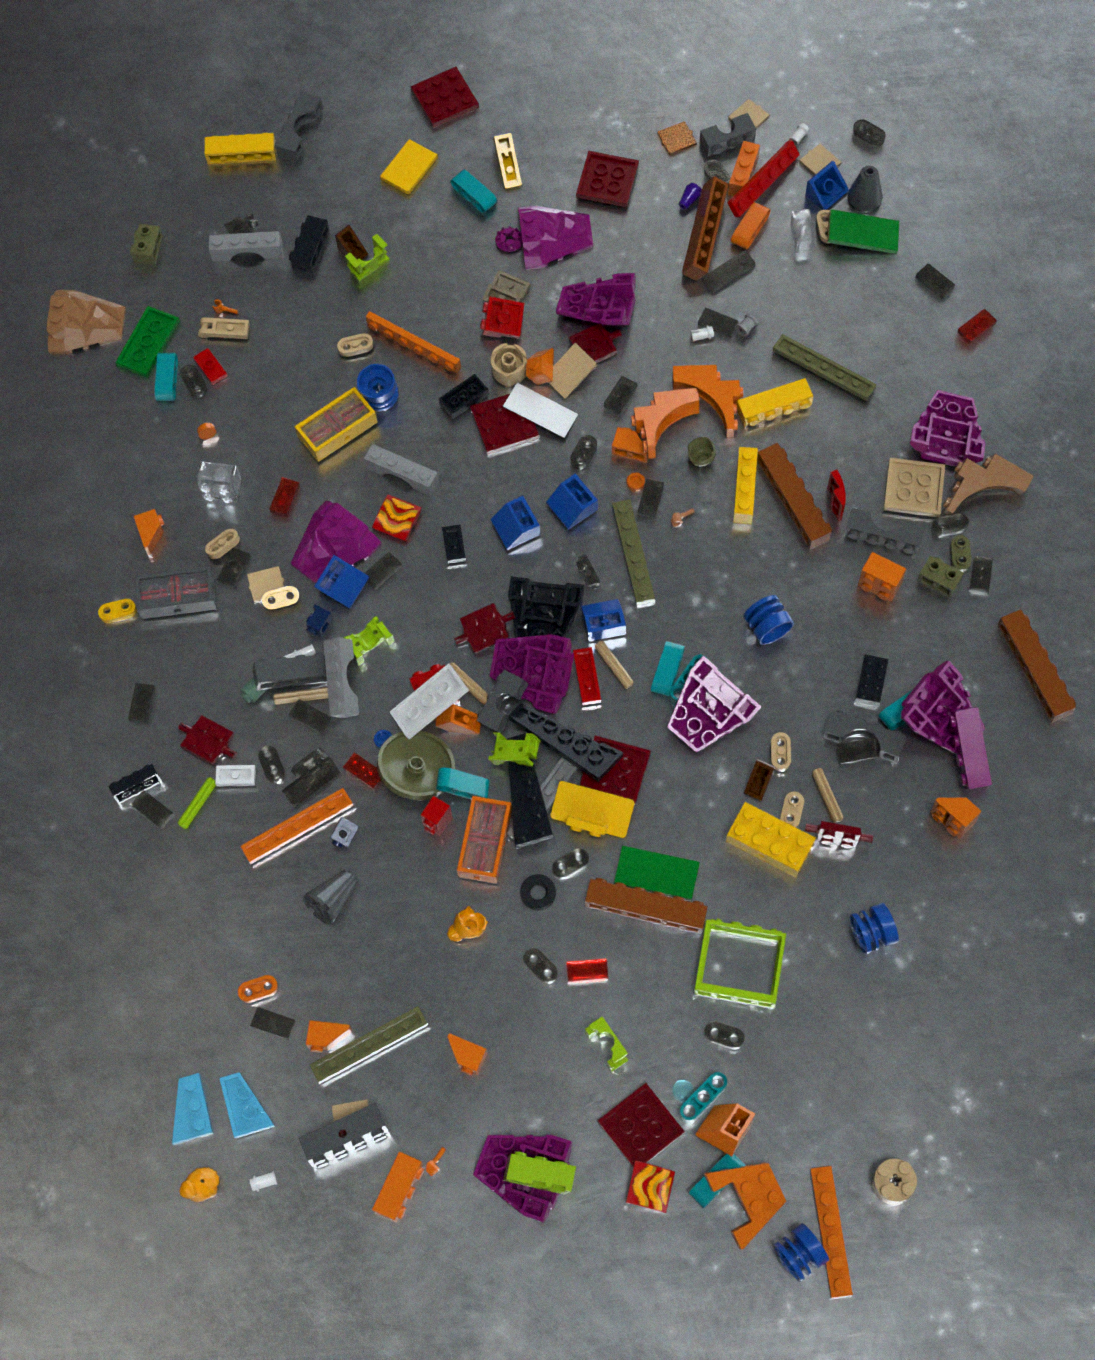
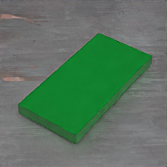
[827,209,900,254]
[115,306,180,378]
[614,845,700,901]

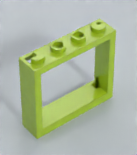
[694,918,786,1008]

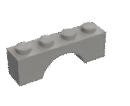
[209,231,283,262]
[364,444,439,497]
[323,637,359,718]

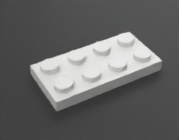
[390,663,469,739]

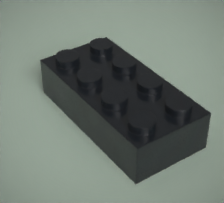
[438,374,489,419]
[855,654,889,707]
[108,764,162,804]

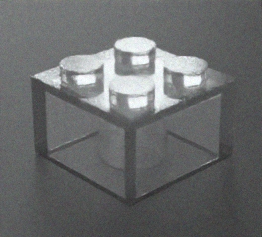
[196,461,243,503]

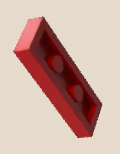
[573,647,601,705]

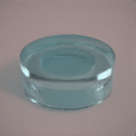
[673,1080,693,1102]

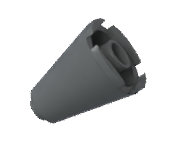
[847,166,883,212]
[303,870,357,924]

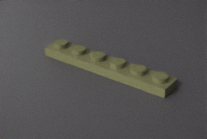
[773,334,877,401]
[612,499,655,605]
[309,1006,428,1084]

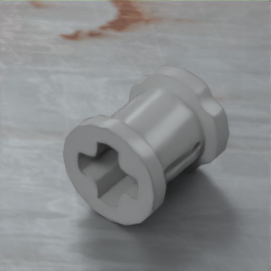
[735,313,759,337]

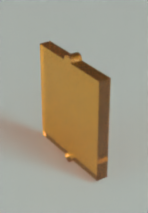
[657,121,697,155]

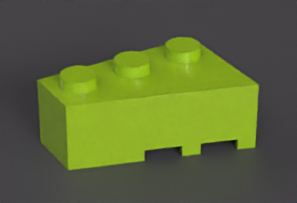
[503,1151,576,1195]

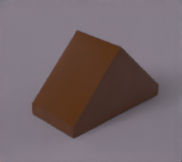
[335,225,368,260]
[744,759,775,801]

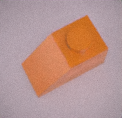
[526,348,554,385]
[612,427,648,463]
[134,509,165,555]
[436,704,481,735]
[306,1020,352,1053]
[447,1033,488,1076]

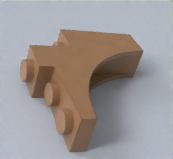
[942,453,1034,516]

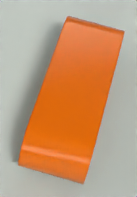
[731,202,771,250]

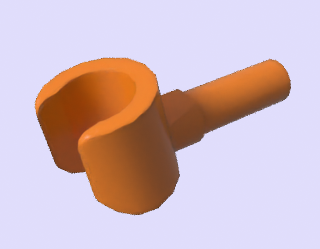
[212,299,238,314]
[426,1147,446,1176]

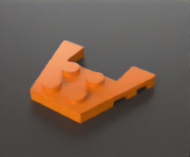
[704,1162,786,1250]

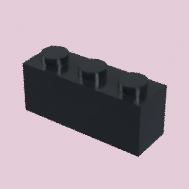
[289,215,330,273]

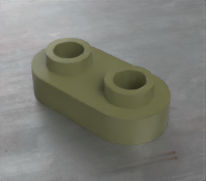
[950,535,972,572]

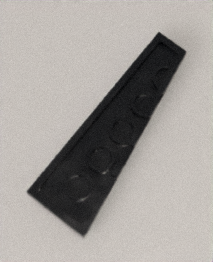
[509,703,623,782]
[507,733,554,849]

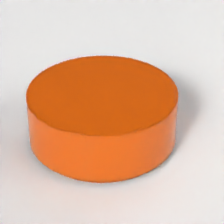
[197,423,216,440]
[626,472,645,492]

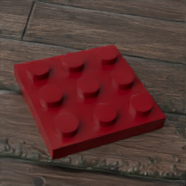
[410,66,479,128]
[576,151,639,207]
[470,393,539,455]
[580,735,651,806]
[597,1083,685,1167]

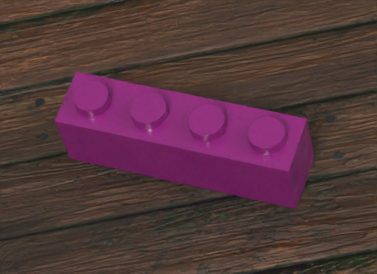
[949,707,992,789]

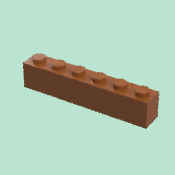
[682,176,729,281]
[757,443,832,549]
[998,609,1076,723]
[585,878,708,934]

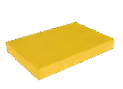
[380,139,438,195]

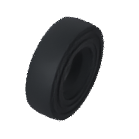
[520,874,556,910]

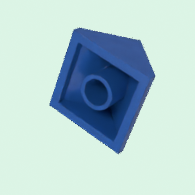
[805,161,849,210]

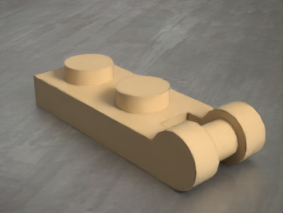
[198,317,250,339]

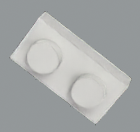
[215,765,256,786]

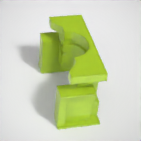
[345,234,390,281]
[344,616,395,666]
[488,732,541,767]
[585,1016,628,1072]

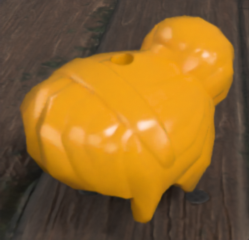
[447,906,488,942]
[179,1167,220,1202]

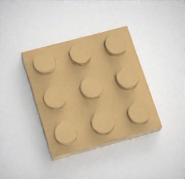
[884,458,945,517]

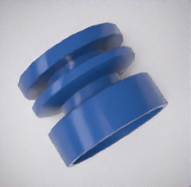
[357,364,399,412]
[743,595,794,645]
[850,903,899,954]
[773,1223,829,1282]

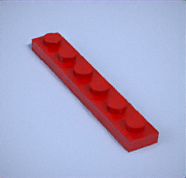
[727,140,800,217]

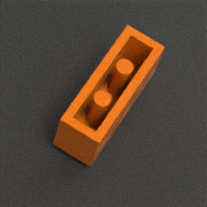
[728,141,760,196]
[372,1151,425,1223]

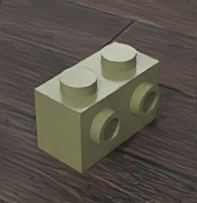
[130,224,163,266]
[917,556,964,598]

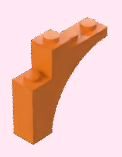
[672,365,743,438]
[631,388,699,459]

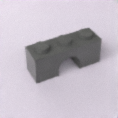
[700,113,757,157]
[476,670,529,734]

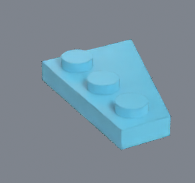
[219,1072,275,1139]
[172,1073,214,1145]

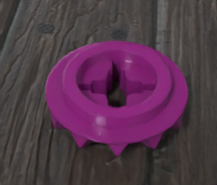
[495,226,523,252]

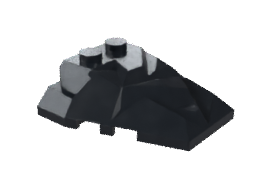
[508,576,585,638]

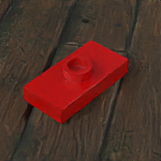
[193,348,228,385]

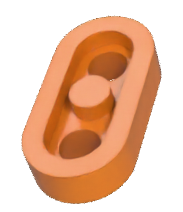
[238,975,278,1003]

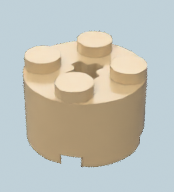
[491,343,527,387]
[872,1159,917,1205]

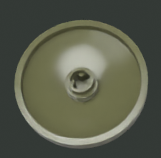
[377,731,455,800]

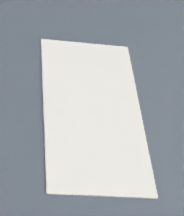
[503,383,578,438]

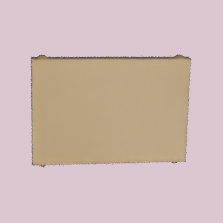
[548,343,598,399]

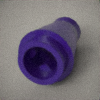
[678,182,702,210]

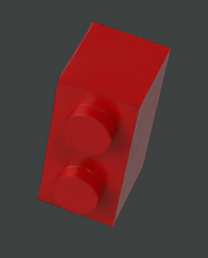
[421,796,453,837]

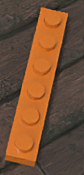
[366,311,461,373]
[240,788,354,864]
[810,1166,853,1298]

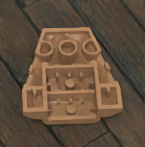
[46,290,126,354]

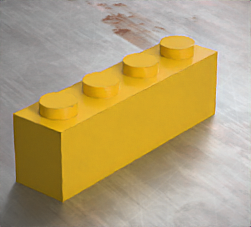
[205,133,276,164]
[737,378,814,427]
[733,447,758,525]

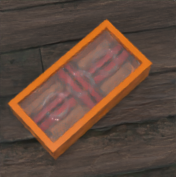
[457,796,512,884]

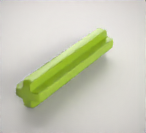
[177,777,216,829]

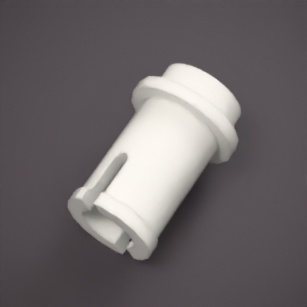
[789,123,809,146]
[691,325,714,342]
[249,1171,277,1192]

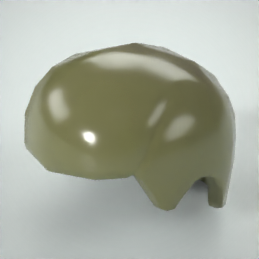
[688,437,716,466]

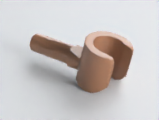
[671,508,695,527]

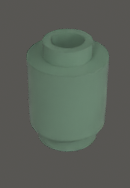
[240,677,267,703]

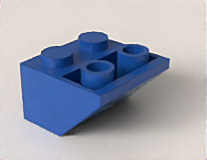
[546,473,598,530]
[491,496,540,550]
[314,555,370,609]
[581,599,626,642]

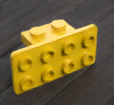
[551,781,635,838]

